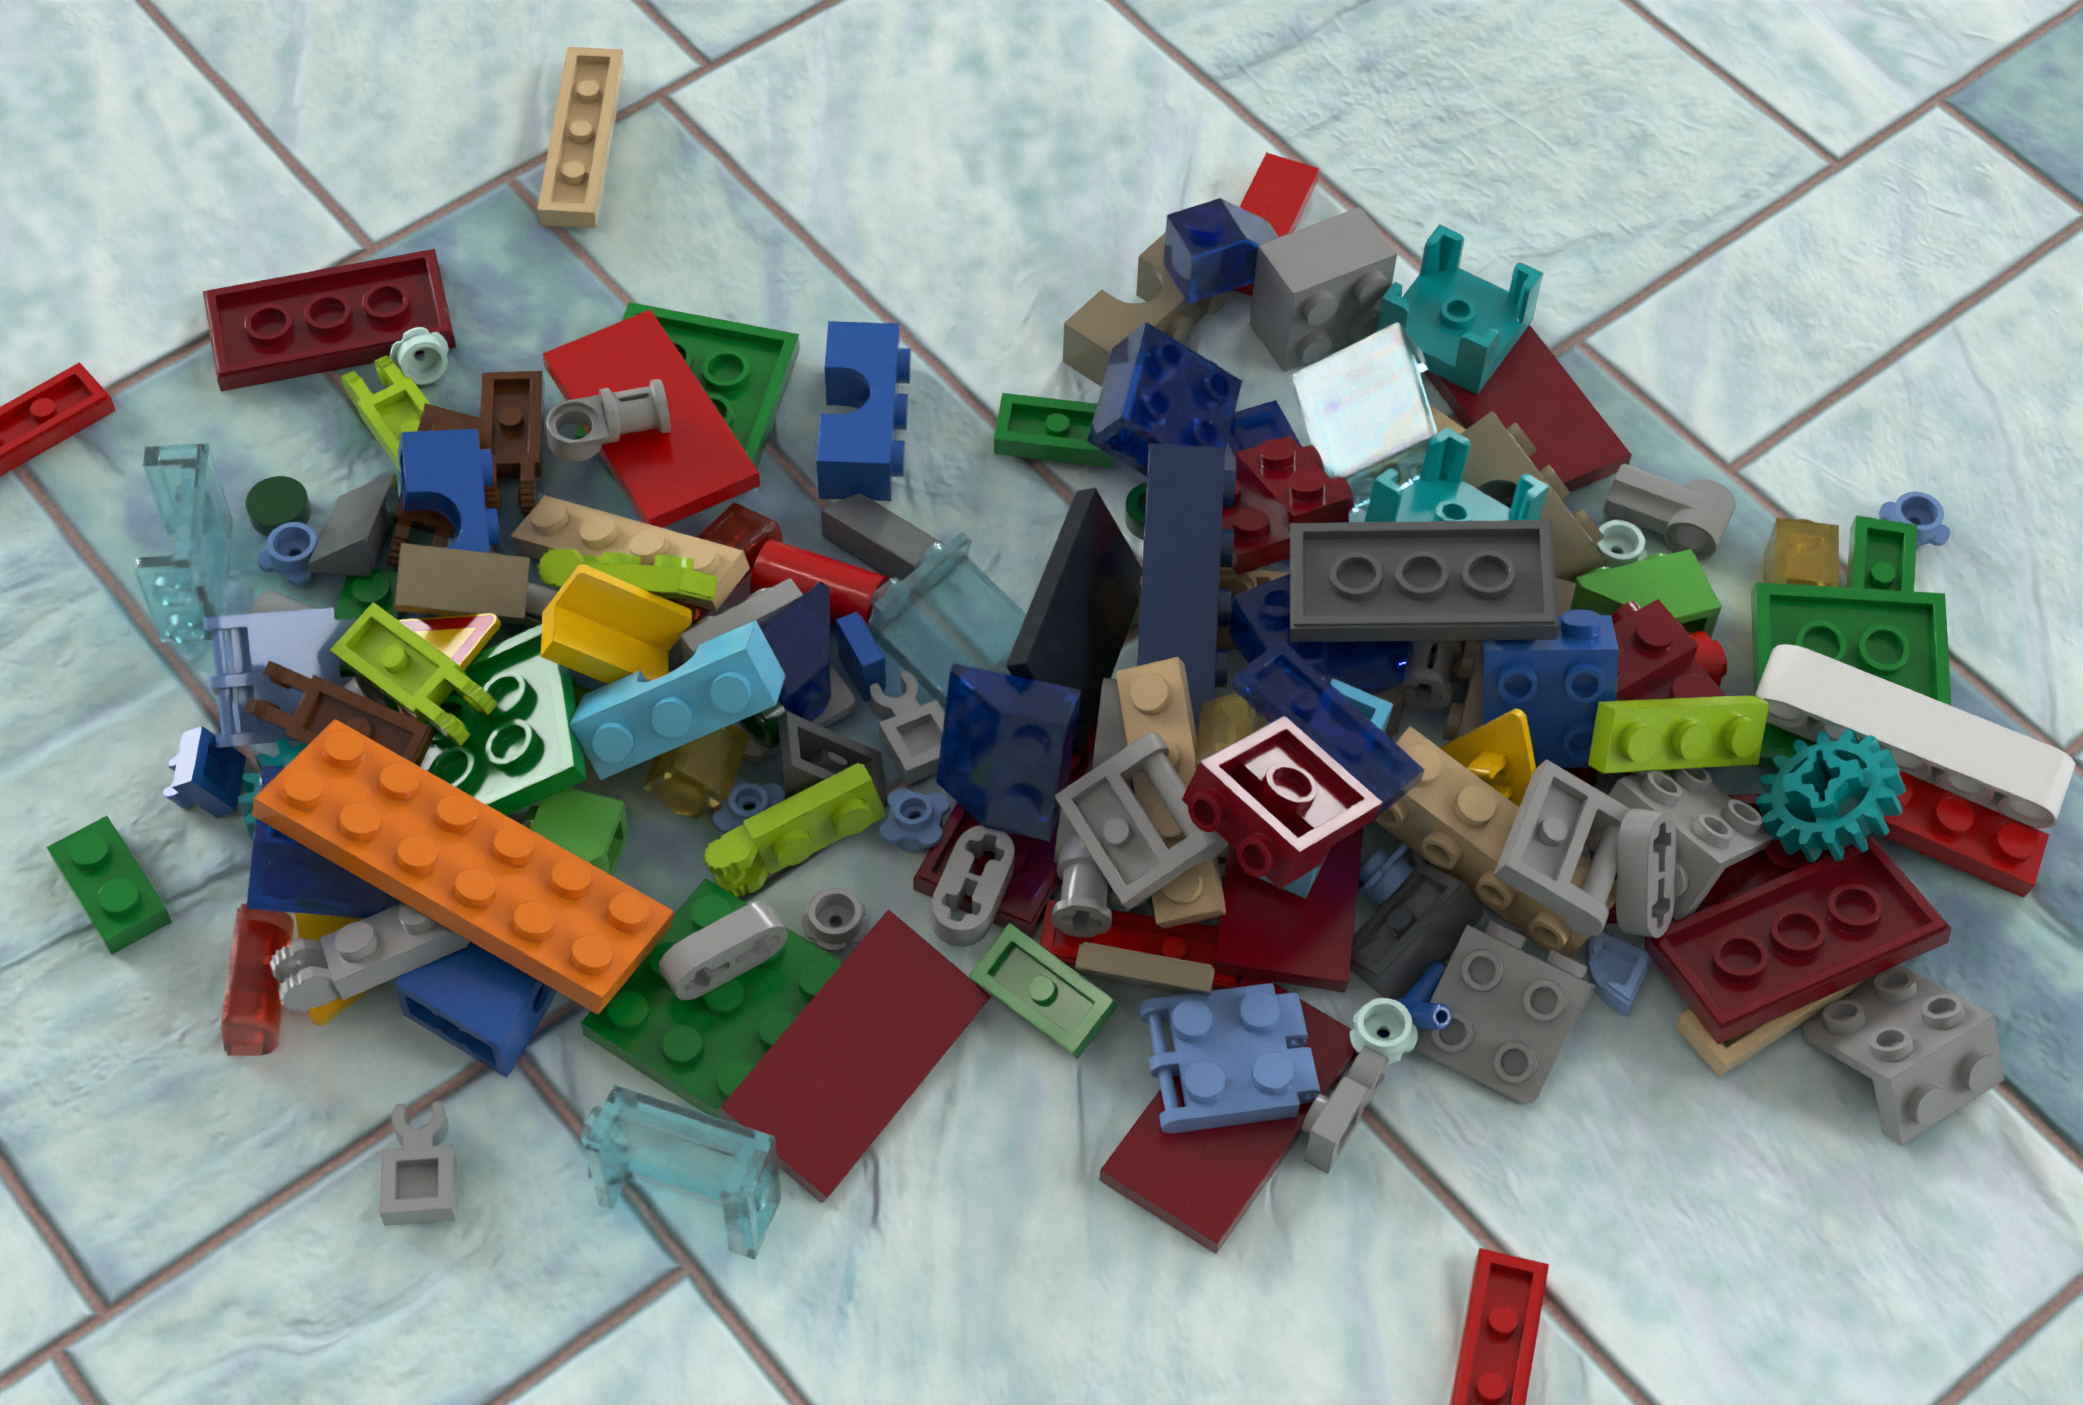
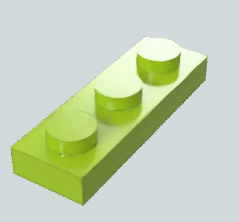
[1588,695,1769,773]

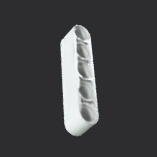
[1755,644,2076,829]

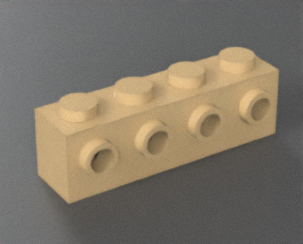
[1364,726,1617,958]

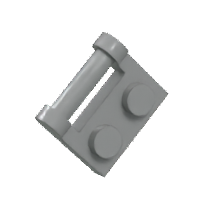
[1054,732,1229,910]
[1493,759,1631,936]

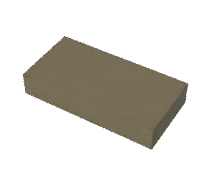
[394,543,530,624]
[1075,942,1215,995]

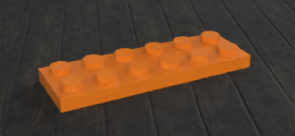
[252,719,675,1015]

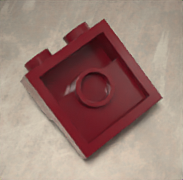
[1222,435,1354,575]
[1611,599,1726,776]
[1182,716,1383,890]

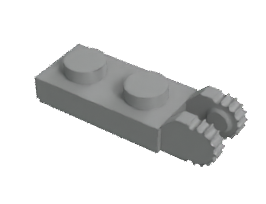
[270,902,470,1013]

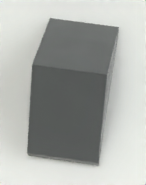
[777,711,888,808]

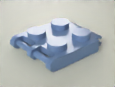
[203,607,355,748]
[1138,983,1321,1133]

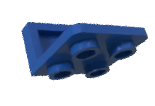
[1479,609,1619,768]

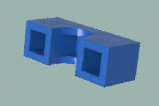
[816,321,911,501]
[398,429,499,619]

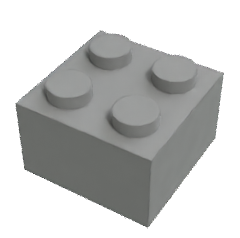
[1249,207,1397,372]

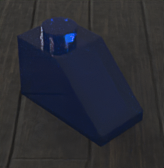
[1163,198,1279,304]
[761,581,832,722]

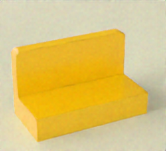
[541,564,692,684]

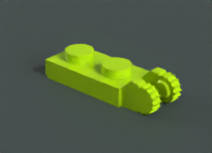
[341,355,431,472]
[537,548,718,602]
[330,602,498,746]
[703,763,887,897]

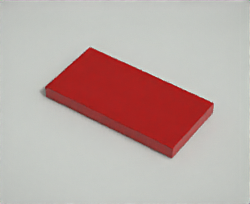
[542,309,760,528]

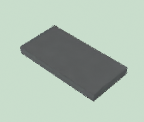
[1290,520,1558,642]

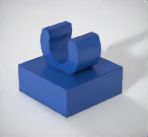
[163,726,246,818]

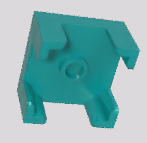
[1374,224,1543,395]
[1364,427,1549,522]

